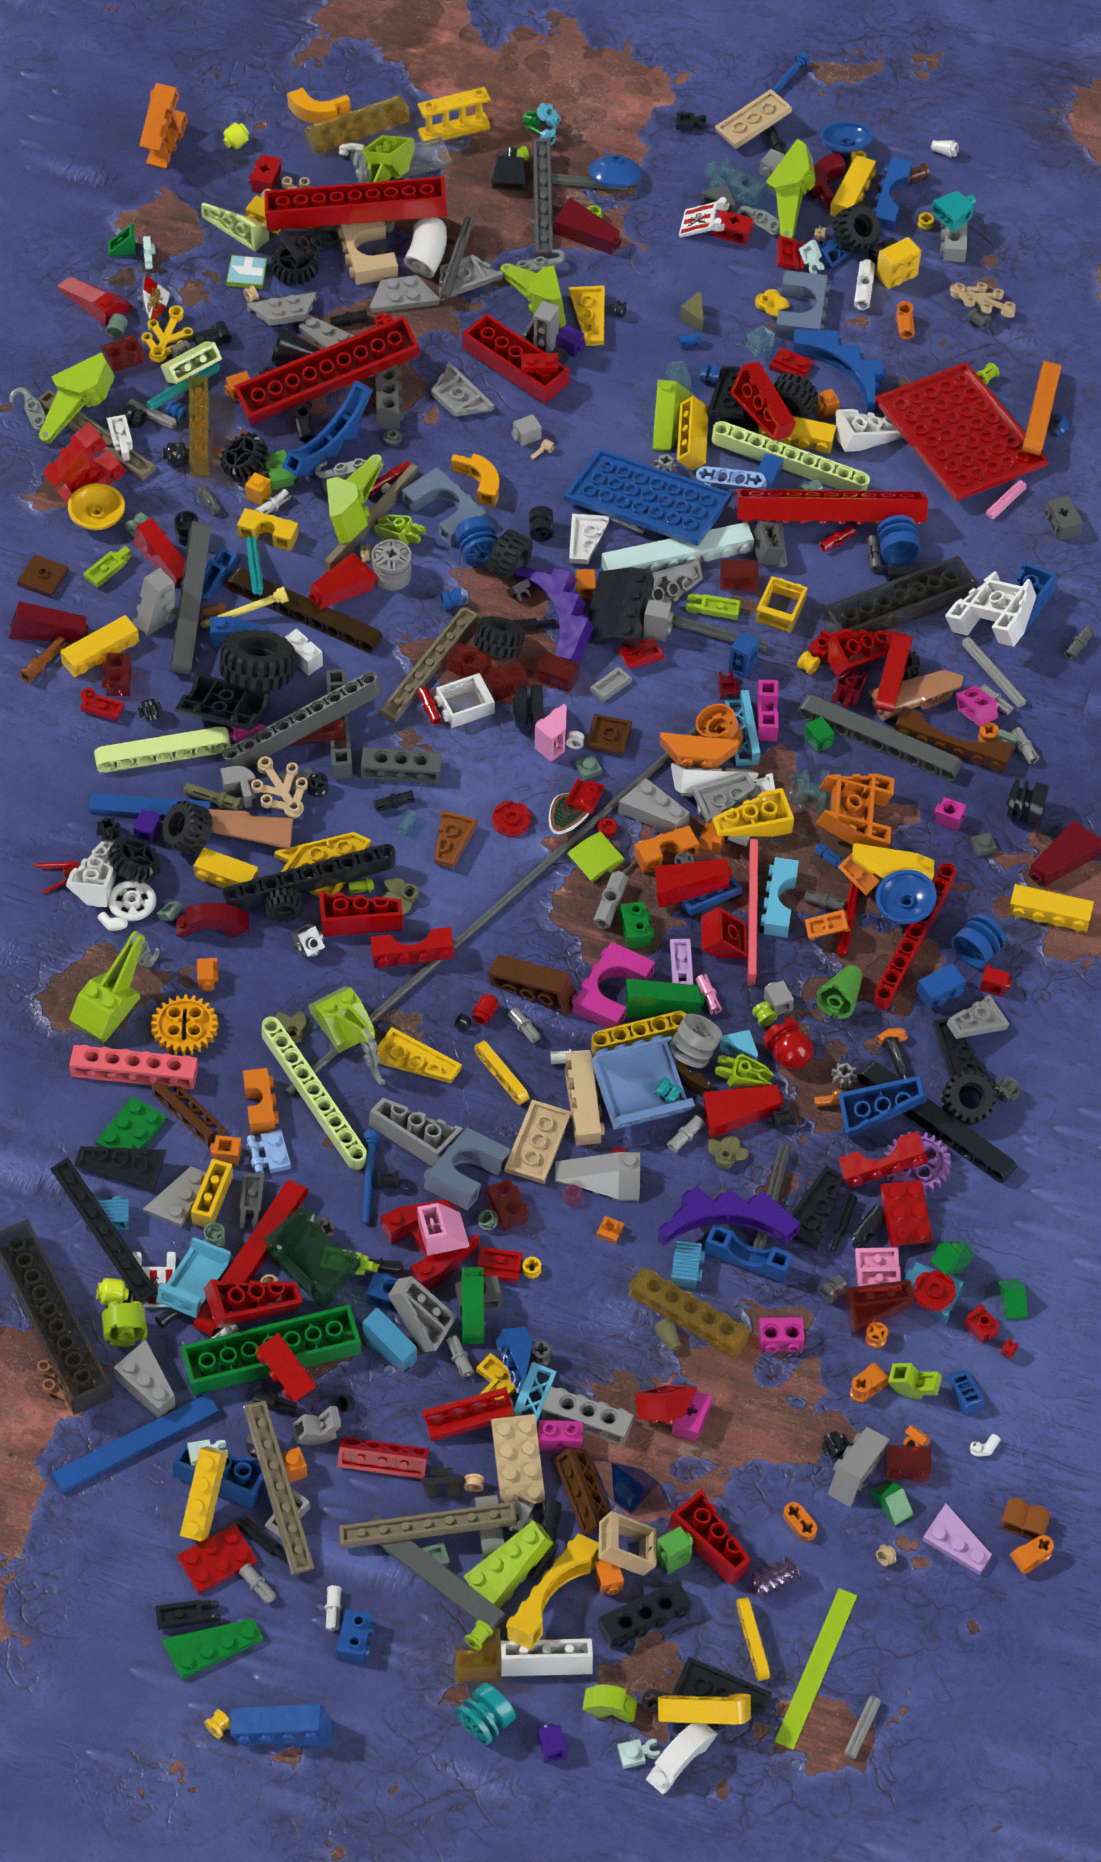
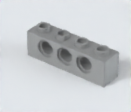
[940,222,967,262]
[541,1387,633,1446]

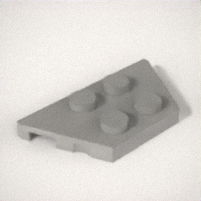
[439,255,503,301]
[370,275,439,313]
[247,292,317,326]
[431,362,494,417]

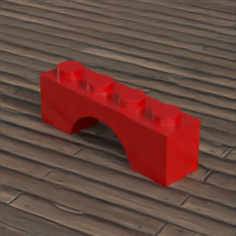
[371,927,455,968]
[839,1131,929,1188]

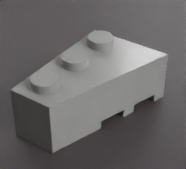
[133,568,177,637]
[113,1340,176,1418]
[828,1427,890,1507]

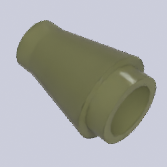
[654,1318,682,1352]

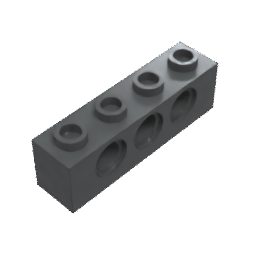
[375,365,403,429]
[361,747,442,783]

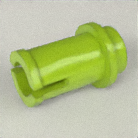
[348,877,374,895]

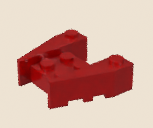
[42,422,126,504]
[381,1200,479,1291]

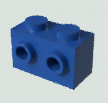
[917,963,966,1009]
[336,1609,376,1664]

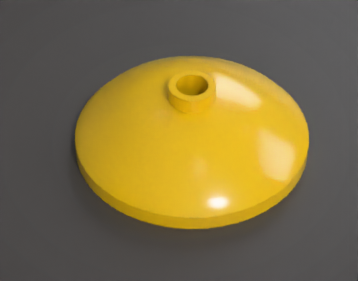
[68,483,125,530]

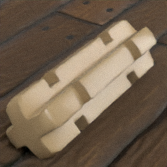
[360,543,372,563]

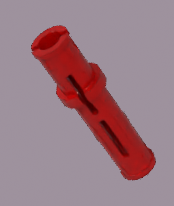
[368,461,411,498]

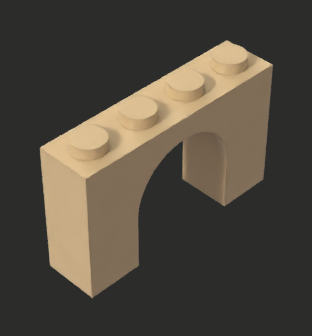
[337,221,398,285]

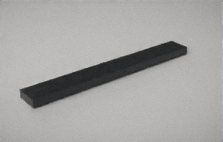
[50,1157,158,1305]

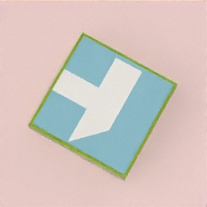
[226,255,268,290]

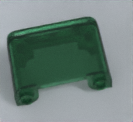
[264,1206,361,1309]

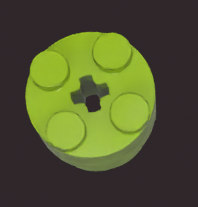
[102,1301,148,1347]

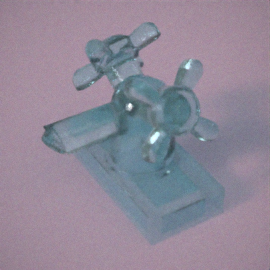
[788,770,830,813]

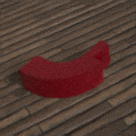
[810,152,846,210]
[176,902,249,938]

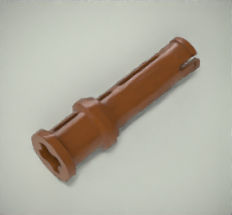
[18,636,67,684]

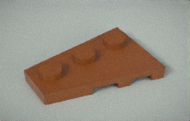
[434,810,478,869]

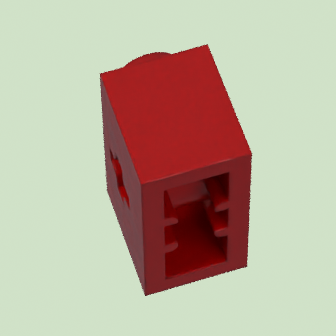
[249,154,282,193]
[712,210,754,246]

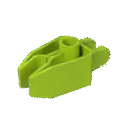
[373,515,426,546]
[715,1054,774,1089]

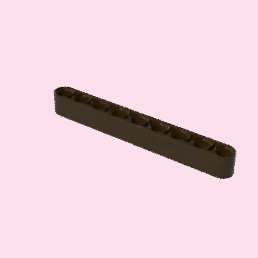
[225,568,383,653]

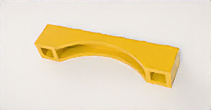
[506,1533,600,1650]

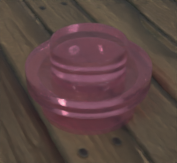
[562,1184,583,1205]

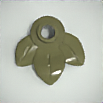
[383,878,419,915]
[267,1011,306,1044]
[708,1135,749,1169]

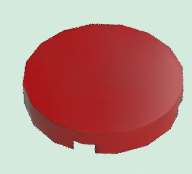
[492,801,531,837]
[913,1270,956,1311]

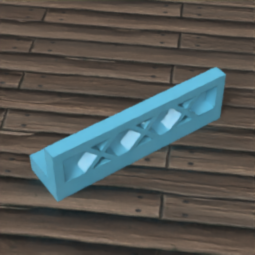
[724,690,760,766]
[514,1362,557,1423]

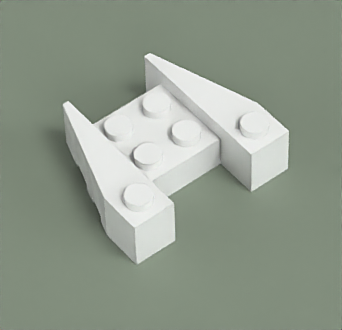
[945,572,1037,647]

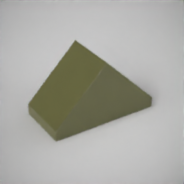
[680,292,704,332]

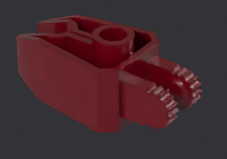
[831,669,867,709]

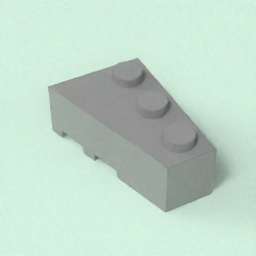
[522,301,559,353]
[618,778,690,833]
[388,1276,457,1353]

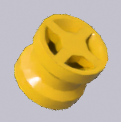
[797,651,821,675]
[204,1709,231,1739]

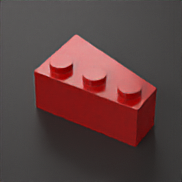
[256,1333,317,1402]

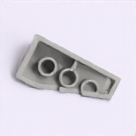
[650,560,703,604]
[555,1152,640,1202]

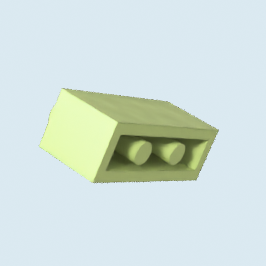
[160,341,222,384]

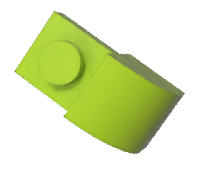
[888,1363,942,1400]
[582,1685,638,1723]

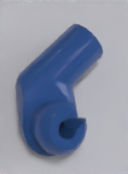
[1053,412,1069,436]

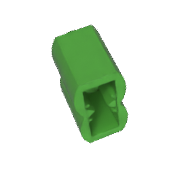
[264,450,297,490]

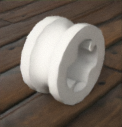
[566,731,585,749]

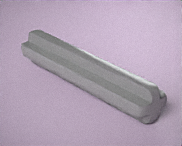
[127,399,177,429]
[845,1696,881,1759]

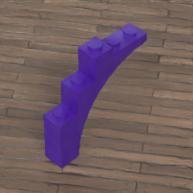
[515,567,594,668]
[658,1186,800,1246]

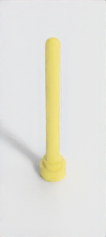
[200,587,289,629]

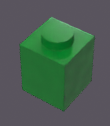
[804,716,834,752]

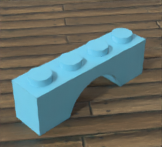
[760,857,799,938]

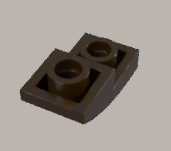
[675,1061,711,1097]

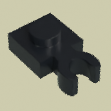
[676,112,706,130]

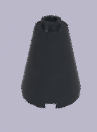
[271,327,321,364]

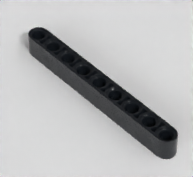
[223,844,396,910]
[857,1060,1017,1183]

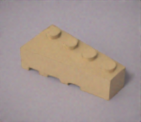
[565,1051,605,1146]

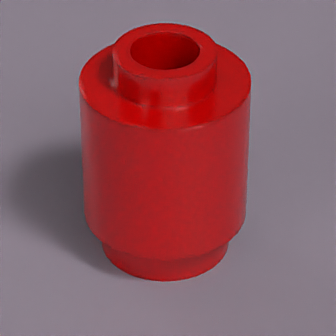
[472,994,499,1025]

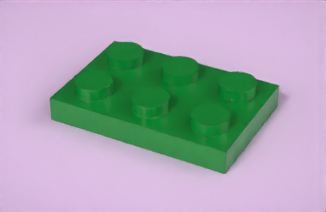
[95,1096,167,1149]

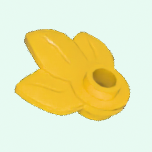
[755,289,790,317]

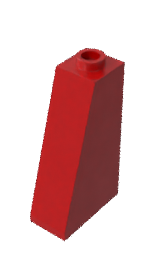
[133,517,185,587]
[308,553,377,609]
[655,859,733,908]
[703,1085,784,1138]

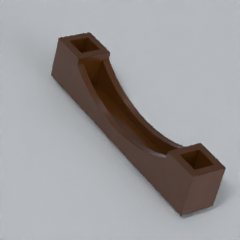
[895,707,1014,774]

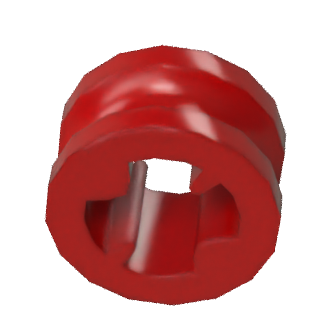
[1000,1338,1019,1360]

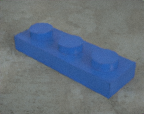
[680,877,743,916]

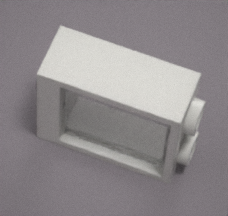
[434,673,495,728]

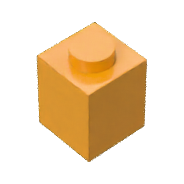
[245,473,272,506]

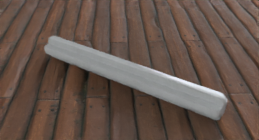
[962,637,1026,708]

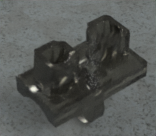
[422,1462,462,1498]

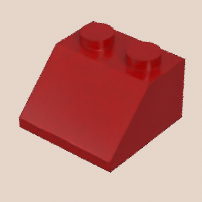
[701,907,747,958]
[635,1385,697,1424]

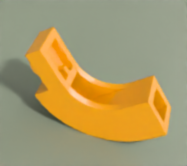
[287,88,350,124]
[451,453,499,508]

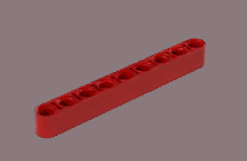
[873,863,956,1011]
[193,1179,309,1338]

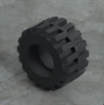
[832,204,882,253]
[774,372,819,419]
[488,529,533,582]
[473,616,526,659]
[162,800,213,855]
[941,1070,997,1125]

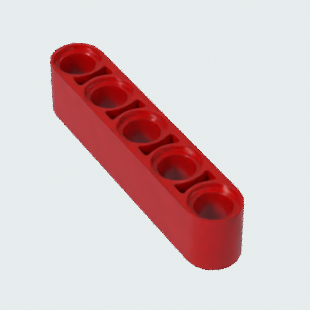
[875,633,913,713]

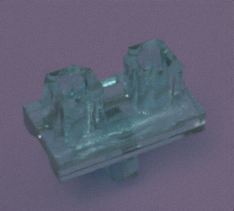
[704,157,735,189]

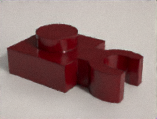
[717,670,740,700]

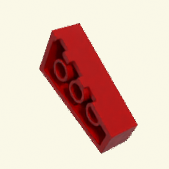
[730,361,796,441]
[319,891,404,937]
[204,1279,303,1328]
[668,1488,751,1586]

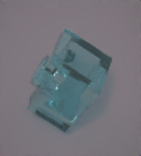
[745,325,775,358]
[666,360,691,389]

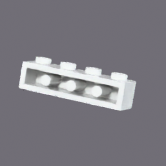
[501,1639,593,1676]

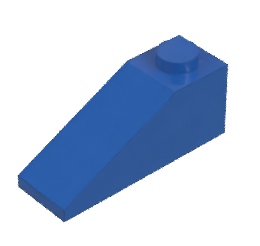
[210,616,269,646]

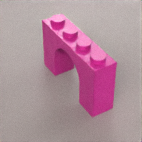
[571,942,655,1029]

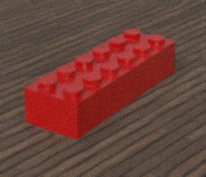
[462,313,570,404]

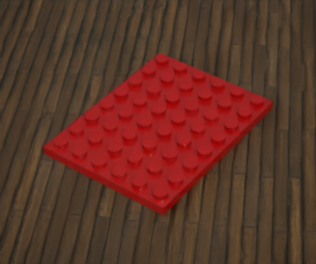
[875,362,1049,502]

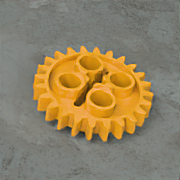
[151,994,218,1056]

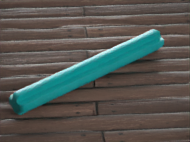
[146,362,220,411]
[246,536,263,595]

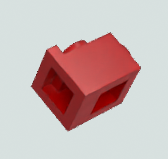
[808,629,830,665]
[980,964,1013,997]
[964,1304,1000,1343]

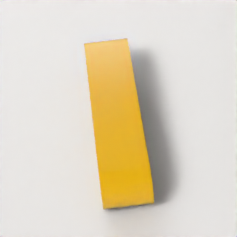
[591,1011,687,1055]

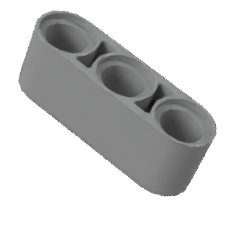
[475,1495,504,1558]

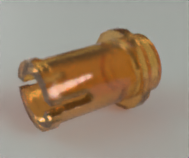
[202,602,226,619]

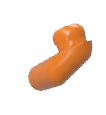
[876,1028,908,1045]
[814,1090,842,1107]

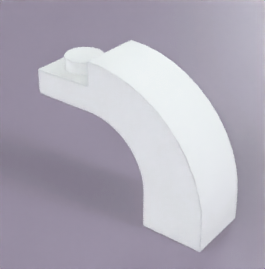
[646,1723,717,1794]

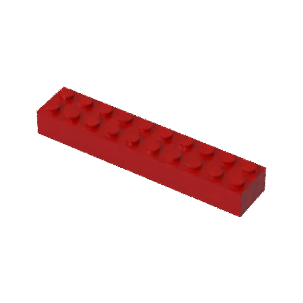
[265,176,447,231]
[234,315,420,426]
[735,489,928,525]

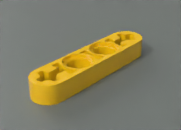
[474,1040,529,1105]
[736,1597,770,1681]

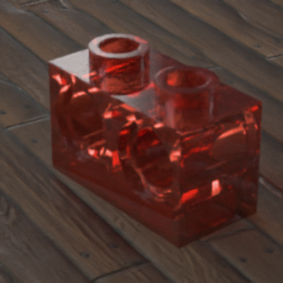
[101,334,145,372]
[102,653,131,696]
[487,1179,529,1231]

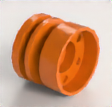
[695,704,744,748]

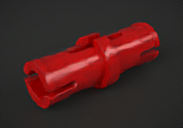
[819,525,856,553]
[417,687,443,725]

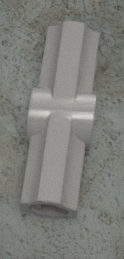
[593,871,629,930]

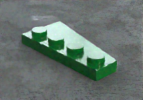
[162,1619,263,1680]

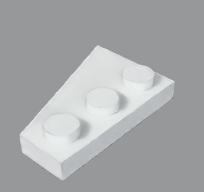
[569,514,610,564]

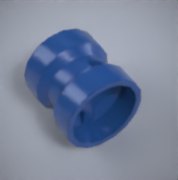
[700,363,721,384]
[440,588,464,610]

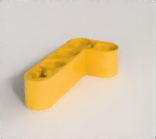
[658,1694,751,1724]

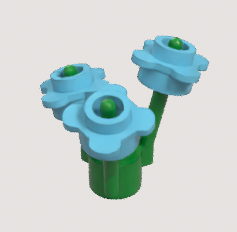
[522,103,560,145]

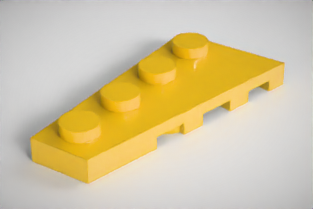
[568,285,605,346]
[375,1027,462,1084]

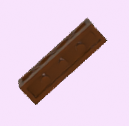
[152,1080,227,1147]
[554,1448,610,1537]

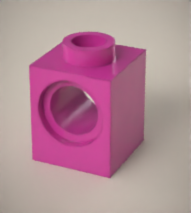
[934,797,966,831]

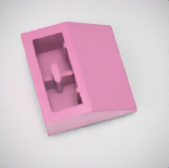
[535,704,567,762]
[417,1203,469,1256]

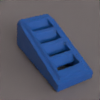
[947,1370,985,1415]

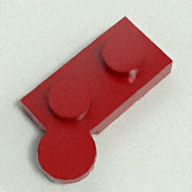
[80,688,125,722]

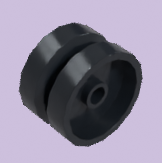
[513,685,543,728]

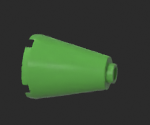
[816,965,863,1019]

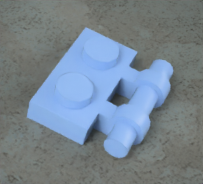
[246,1129,291,1174]

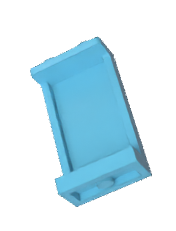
[157,1237,231,1318]

